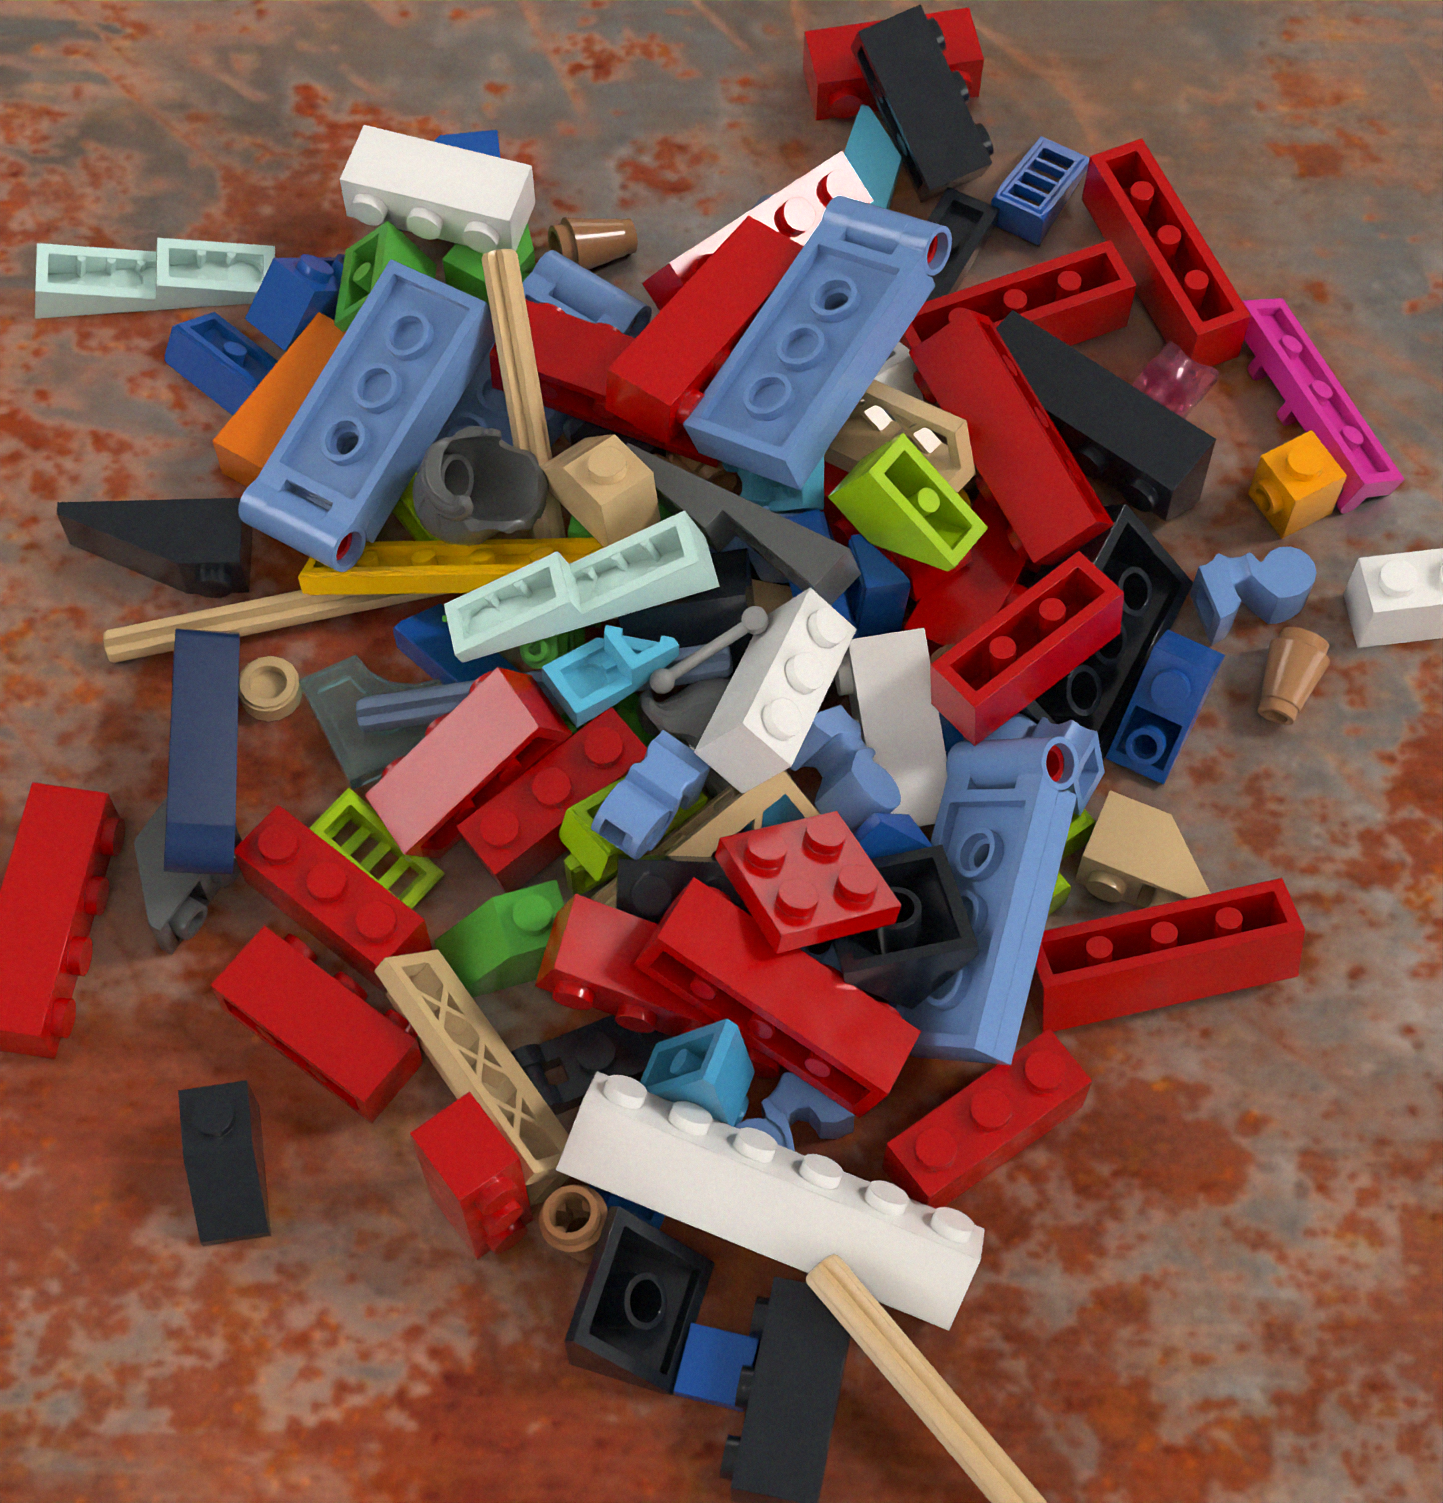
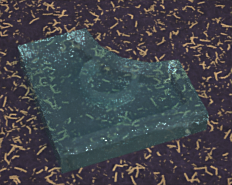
[298,655,442,790]

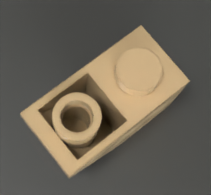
[1075,790,1211,909]

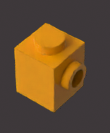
[1248,430,1347,539]

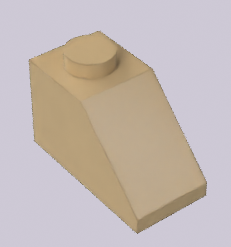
[540,434,661,548]

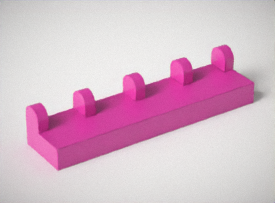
[1242,298,1405,514]

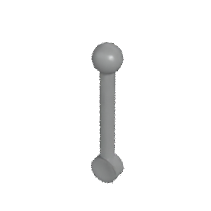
[650,606,769,694]

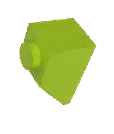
[828,433,988,572]

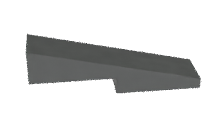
[626,443,861,605]

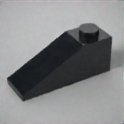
[56,498,253,598]

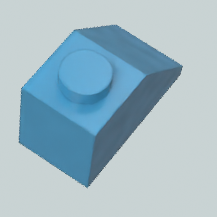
[640,1018,755,1127]

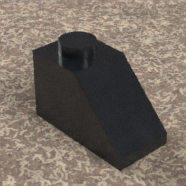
[178,1080,271,1246]

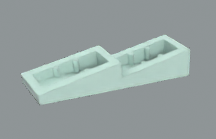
[35,238,275,319]
[444,510,720,663]

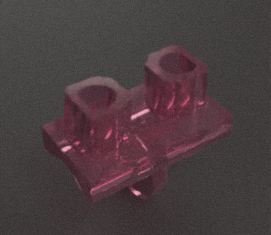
[1132,341,1220,419]

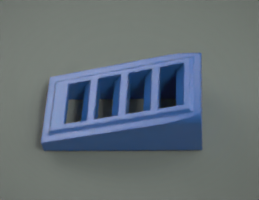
[991,136,1089,246]

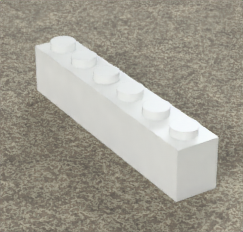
[556,1071,985,1331]

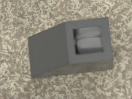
[134,797,242,955]

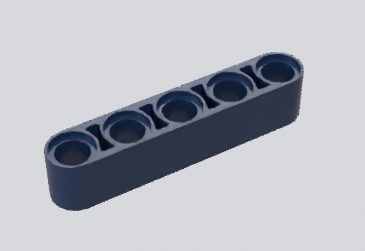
[164,628,240,875]

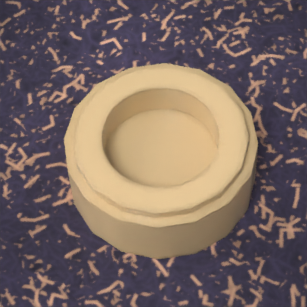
[238,656,302,722]

